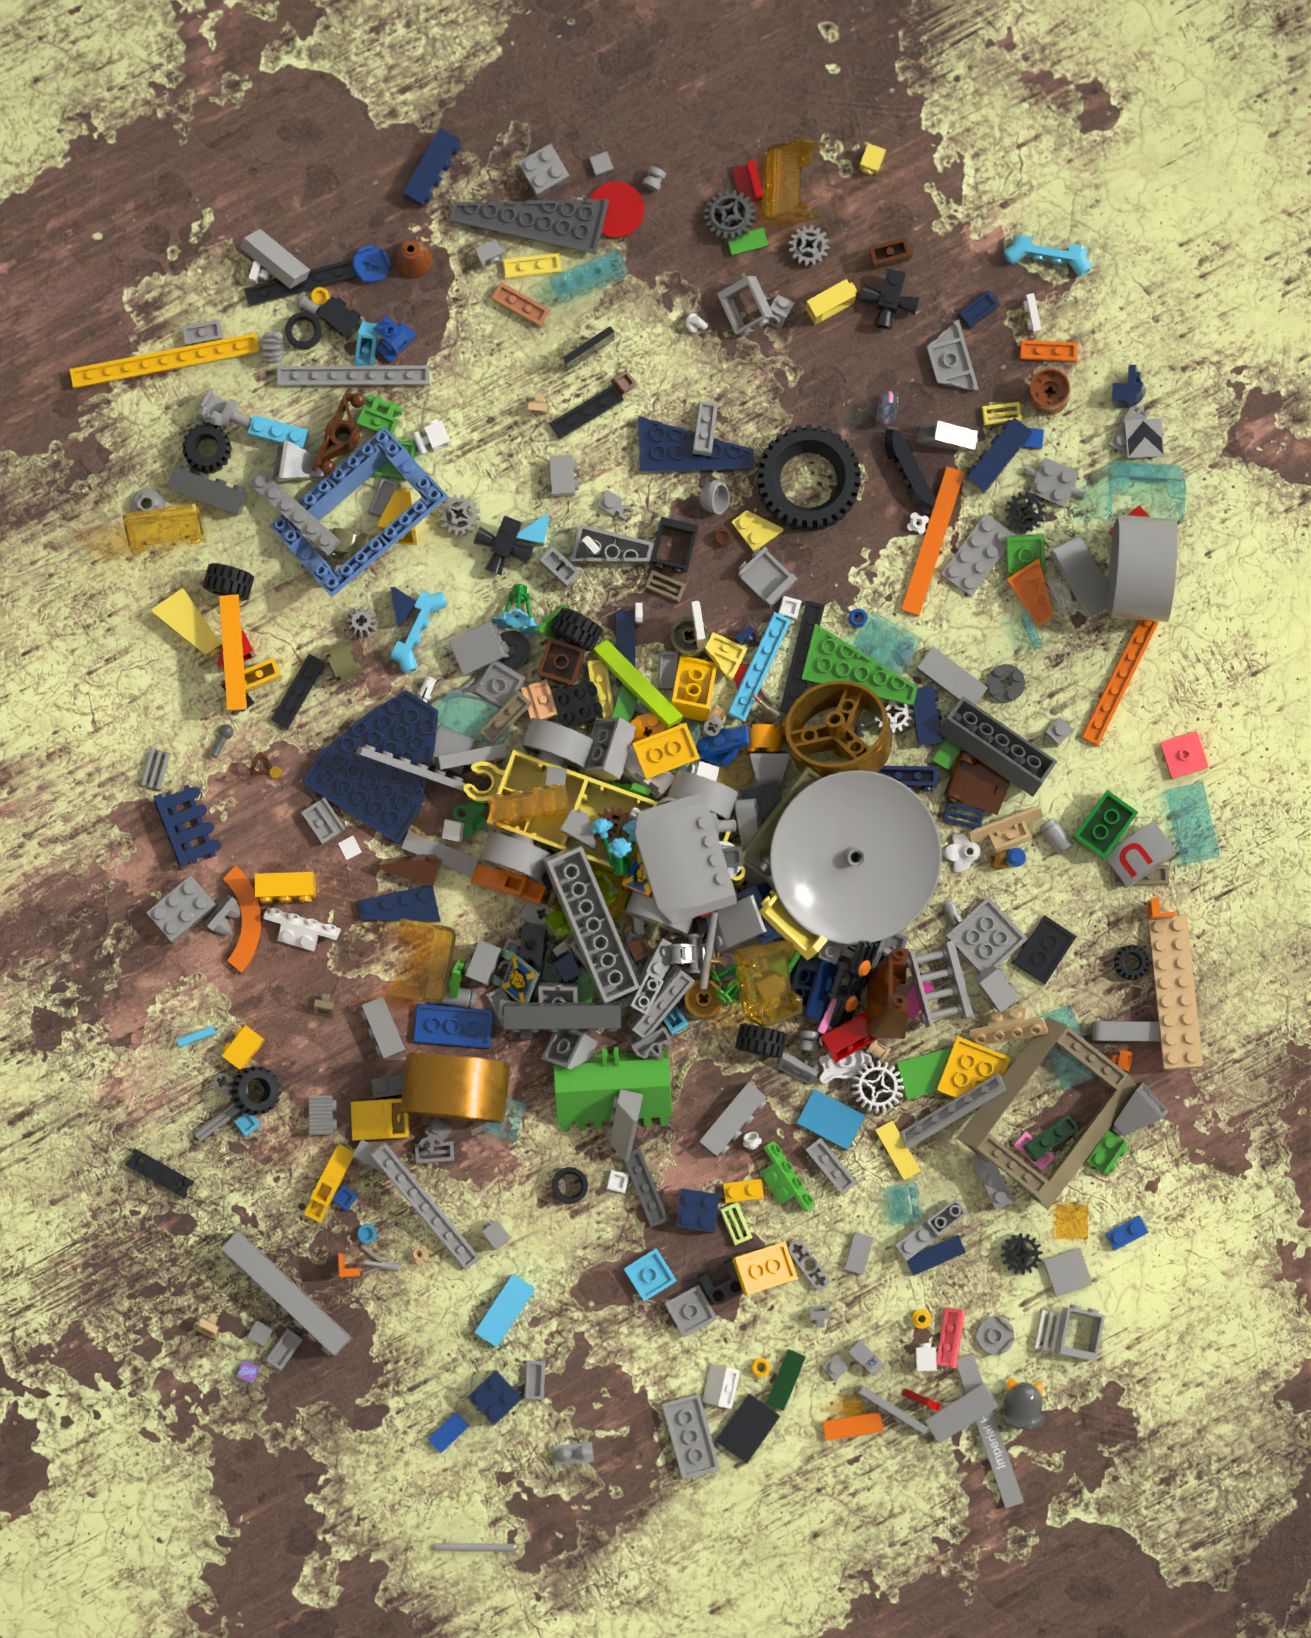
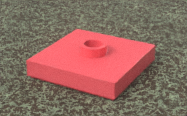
[1160,731,1209,779]

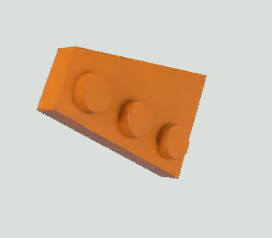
[1007,558,1054,627]

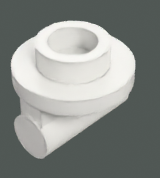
[686,313,708,332]

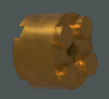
[684,980,723,1019]

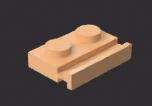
[521,679,558,720]

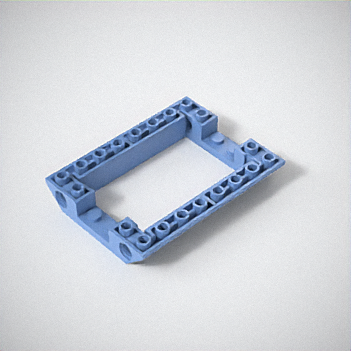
[269,427,448,597]

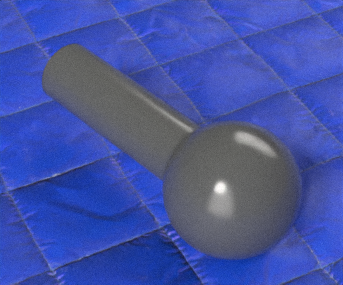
[210,724,234,758]

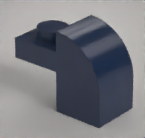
[1112,365,1146,408]

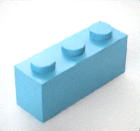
[248,415,310,450]

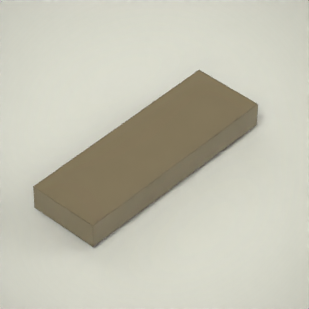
[478,690,532,745]
[1110,865,1169,887]

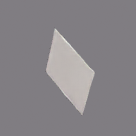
[338,836,362,860]

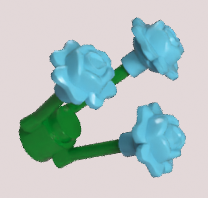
[590,818,636,876]

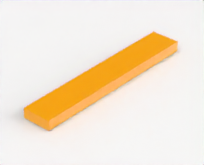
[219,594,247,711]

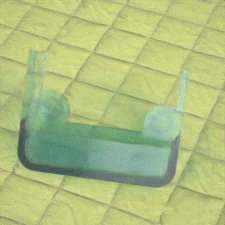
[1105,461,1186,523]

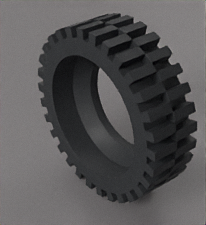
[757,425,861,531]

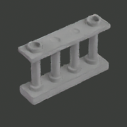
[907,941,973,1028]

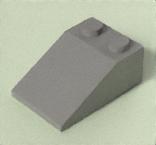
[705,895,766,953]

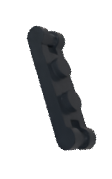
[125,1148,194,1199]

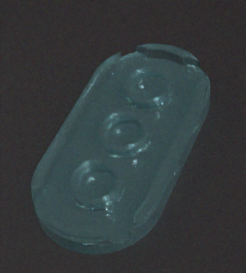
[438,692,512,745]

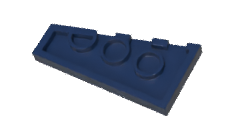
[357,885,441,922]

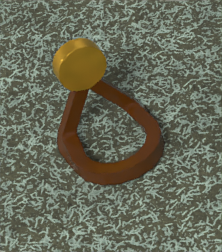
[250,752,283,779]

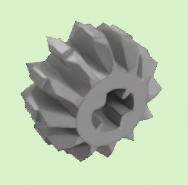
[262,331,284,364]
[345,606,378,639]

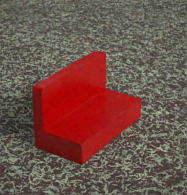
[732,160,763,203]

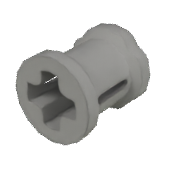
[704,715,723,736]

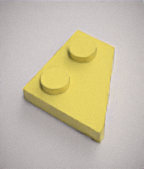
[731,510,784,552]
[704,632,747,681]

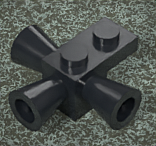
[860,268,919,330]
[473,515,534,576]

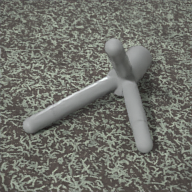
[446,673,485,700]
[361,1245,400,1275]

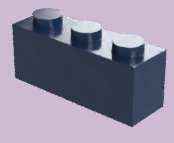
[911,686,945,748]

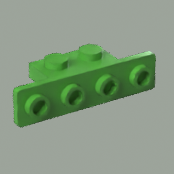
[760,1141,815,1212]

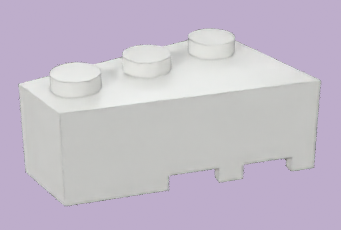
[622,746,675,802]

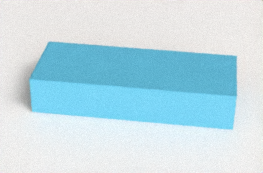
[474,1274,536,1347]

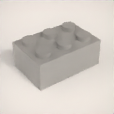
[146,875,217,944]

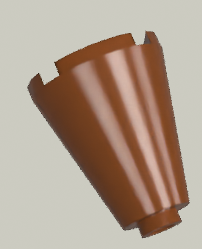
[394,240,432,278]

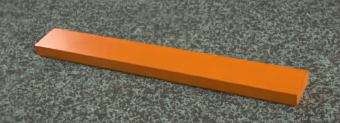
[901,467,965,616]
[1081,620,1159,747]

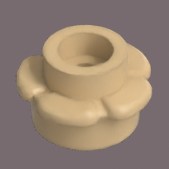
[410,1245,429,1264]

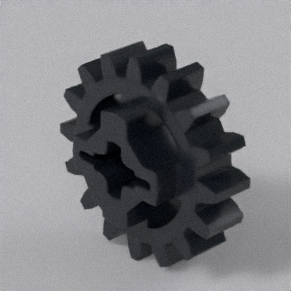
[1004,491,1046,533]
[1000,1233,1043,1275]

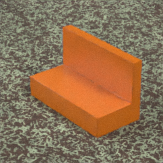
[1147,897,1176,920]
[338,1253,361,1277]

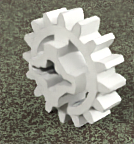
[872,698,913,734]

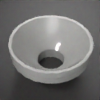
[131,488,165,523]

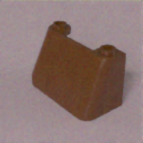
[866,948,909,1039]

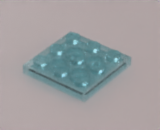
[852,611,922,676]

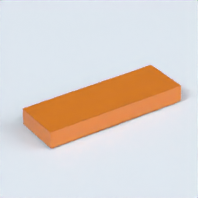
[1020,340,1078,362]
[822,1412,883,1441]

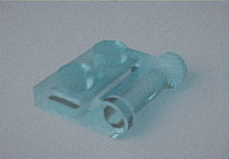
[484,1098,528,1141]

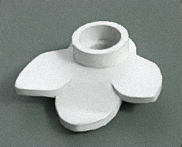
[942,834,981,872]

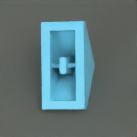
[516,514,549,546]
[663,1005,689,1036]

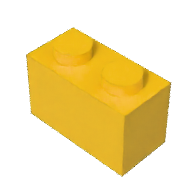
[244,658,282,693]
[222,1025,265,1070]

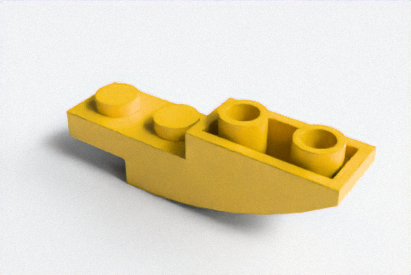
[304,1144,355,1223]

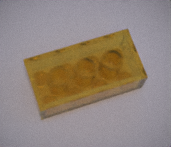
[489,783,570,827]

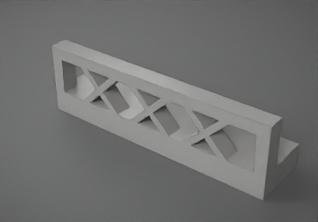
[626,964,695,1039]

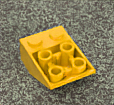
[351,1099,410,1141]

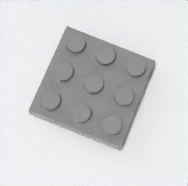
[946,897,1028,973]

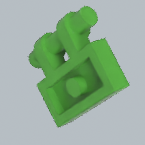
[356,395,404,435]

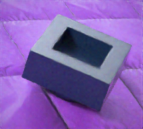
[735,626,755,645]

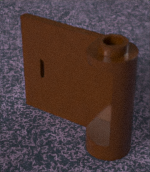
[943,752,1010,815]

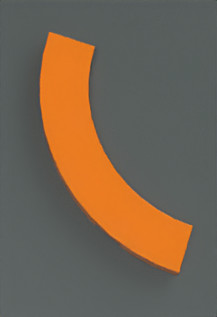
[223,865,262,973]

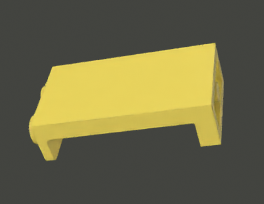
[759,890,827,960]

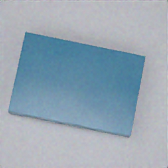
[797,1089,865,1150]

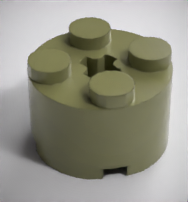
[326,528,367,560]
[670,617,709,658]
[323,640,362,684]

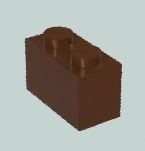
[868,237,911,270]

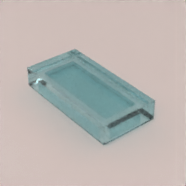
[1020,610,1043,650]

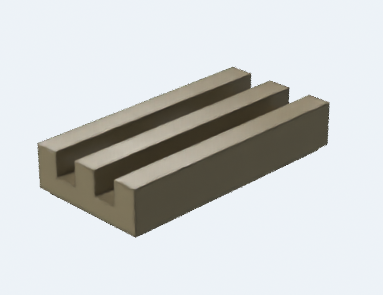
[644,570,687,603]

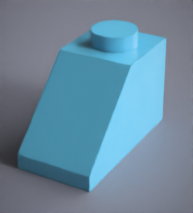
[354,321,380,366]

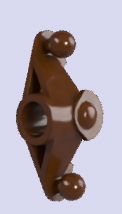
[312,388,365,475]

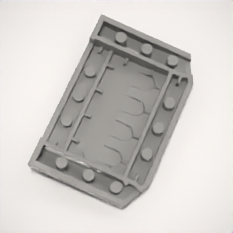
[634,792,737,924]

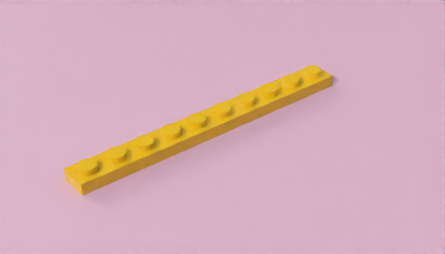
[70,333,260,389]

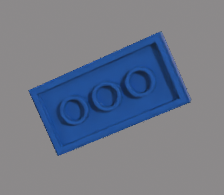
[413,1004,494,1049]

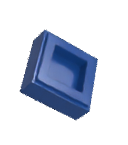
[332,1184,359,1211]

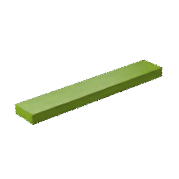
[592,640,683,729]

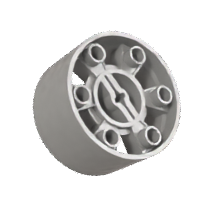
[1108,515,1178,622]

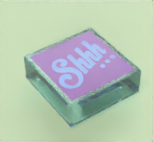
[236,1359,261,1384]

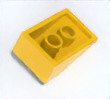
[670,655,717,722]

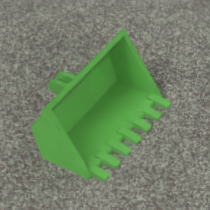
[553,1047,672,1132]

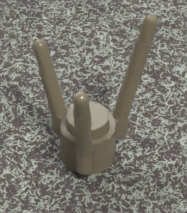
[749,687,781,724]

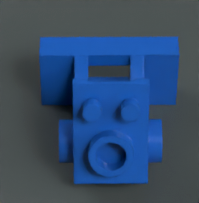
[373,316,417,363]

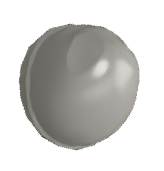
[699,480,730,514]

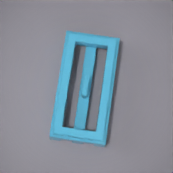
[177,1026,217,1047]

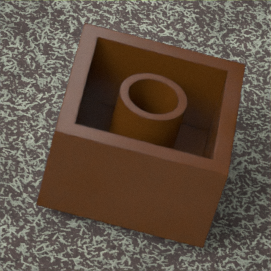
[537,638,586,687]

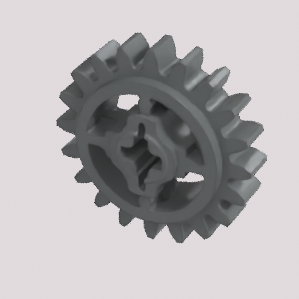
[704,190,757,241]

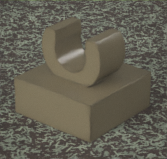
[314,993,334,1017]

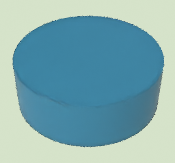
[357,1224,377,1244]

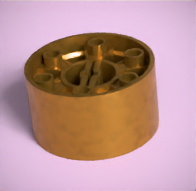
[400,1053,511,1123]

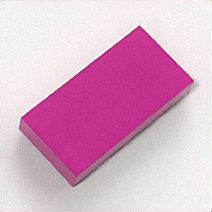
[905,982,934,1020]

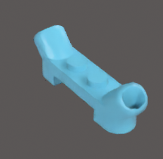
[1003,235,1091,276]
[390,591,447,673]

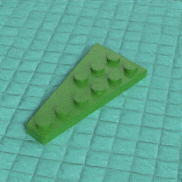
[802,623,918,706]

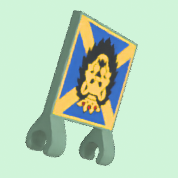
[491,948,539,1003]

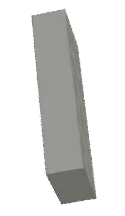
[240,229,310,289]
[917,646,988,705]
[434,744,508,770]
[925,1383,999,1444]

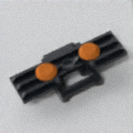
[826,941,878,1027]

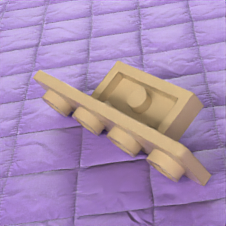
[968,806,1043,853]
[969,1008,1048,1045]

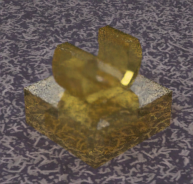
[842,1392,864,1417]

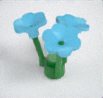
[492,584,541,635]

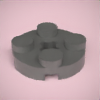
[986,664,1025,703]

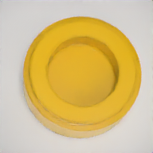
[310,287,330,307]

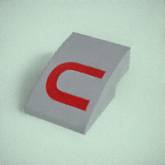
[1105,821,1176,888]

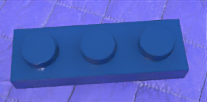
[695,725,750,760]

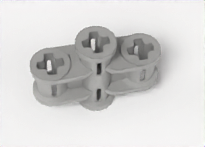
[669,934,722,974]

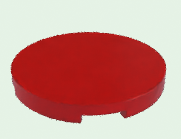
[590,182,644,239]

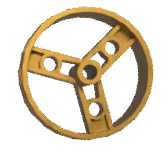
[785,681,892,778]

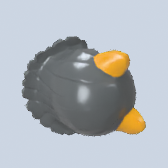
[1000,1378,1046,1430]

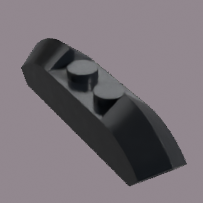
[884,429,935,514]

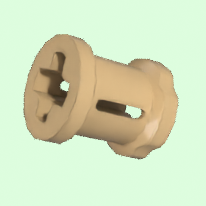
[866,1040,891,1063]

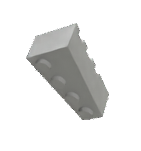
[571,524,655,562]

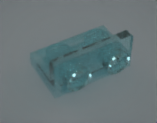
[887,1183,922,1225]

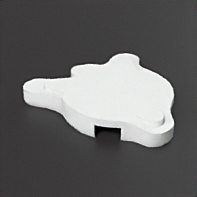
[819,1036,872,1084]

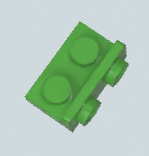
[1086,1130,1128,1175]

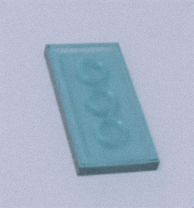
[1165,782,1220,865]
[1037,1005,1098,1090]

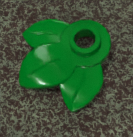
[452,801,488,839]

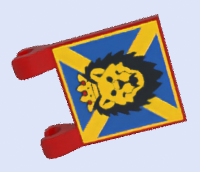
[621,850,652,898]

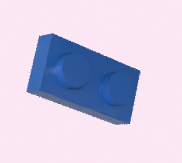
[1105,1216,1148,1251]

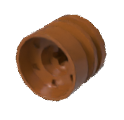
[1030,368,1070,415]

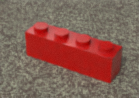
[821,1011,879,1063]

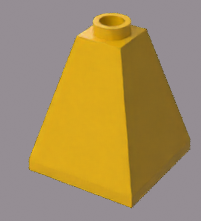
[377,488,418,545]

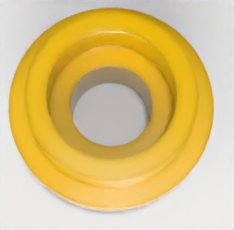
[912,1309,931,1329]
[751,1358,770,1377]

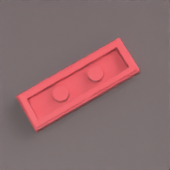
[936,1307,965,1368]

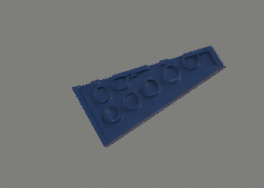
[638,416,754,473]

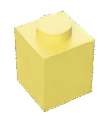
[859,143,886,175]

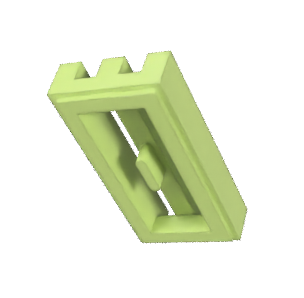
[720,1202,752,1245]

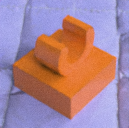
[1110,1050,1133,1072]

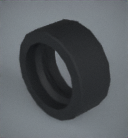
[285,312,322,350]
[552,1167,588,1204]

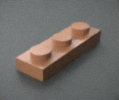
[491,282,550,327]

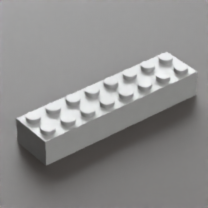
[542,844,640,1003]
[221,1231,353,1356]

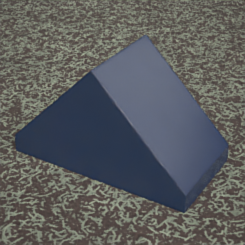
[390,587,416,627]

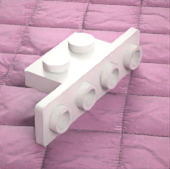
[263,908,341,951]

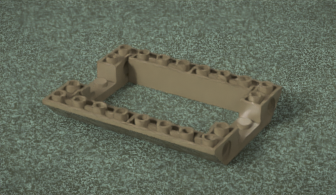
[957,1017,1138,1210]

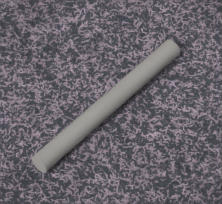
[700,912,718,989]
[436,1543,514,1552]

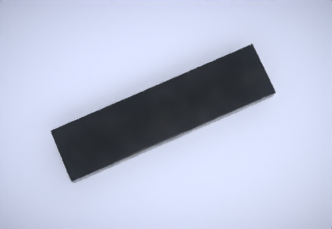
[549,385,624,440]
[271,654,326,729]

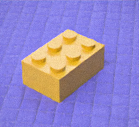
[255,872,316,904]

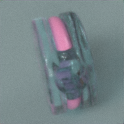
[875,389,899,427]

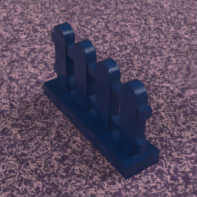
[153,785,221,870]

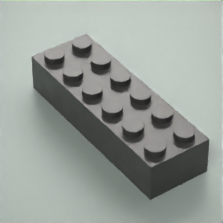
[938,696,1058,797]

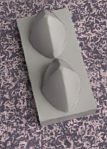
[204,894,241,935]
[553,1442,594,1465]

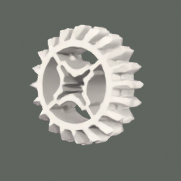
[852,1061,904,1113]

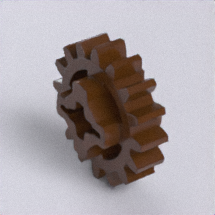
[593,807,632,848]

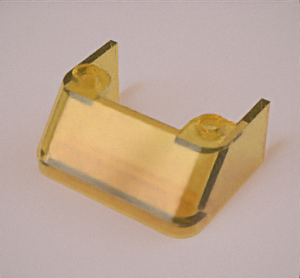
[763,138,825,222]
[123,504,208,554]

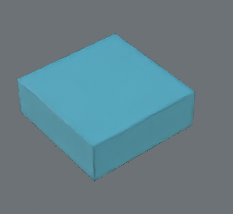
[234,1113,261,1137]

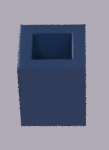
[551,950,581,983]

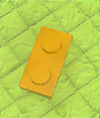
[723,1179,764,1203]

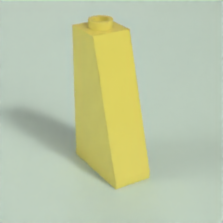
[151,588,223,657]

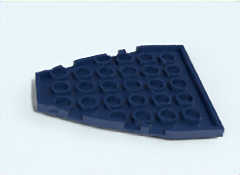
[302,690,439,844]

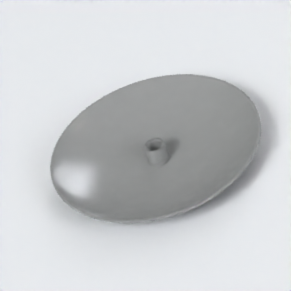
[770,770,942,944]

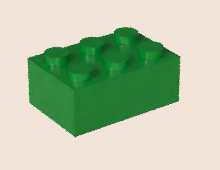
[1072,790,1138,861]

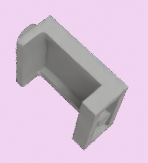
[738,547,798,608]
[449,622,509,676]

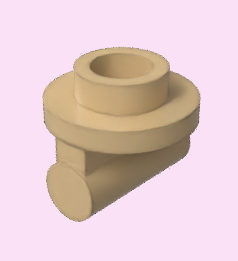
[706,705,727,727]

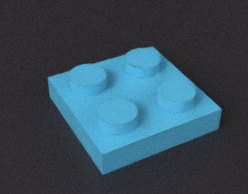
[624,1248,677,1302]

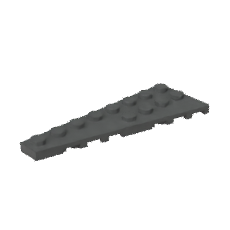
[449,199,609,255]

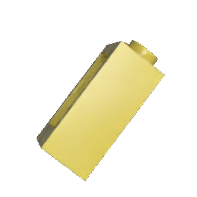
[806,279,857,325]

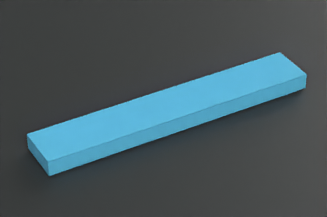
[727,612,791,723]

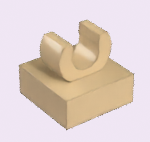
[528,394,548,415]
[197,1314,219,1339]

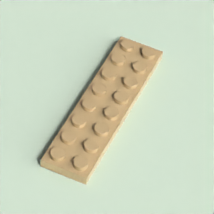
[1148,916,1203,1070]

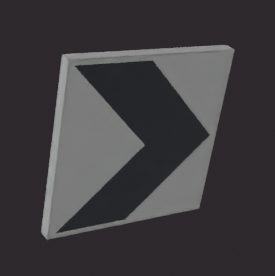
[1124,418,1164,458]

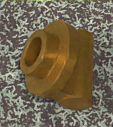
[989,850,1008,870]

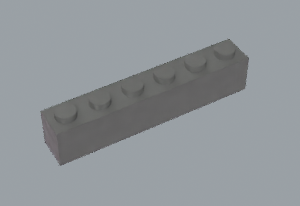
[504,1002,621,1032]

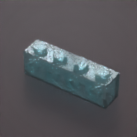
[549,249,628,303]

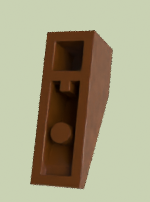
[378,854,442,886]

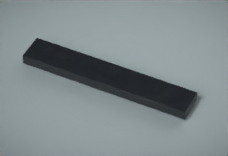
[244,259,357,308]
[780,600,825,713]

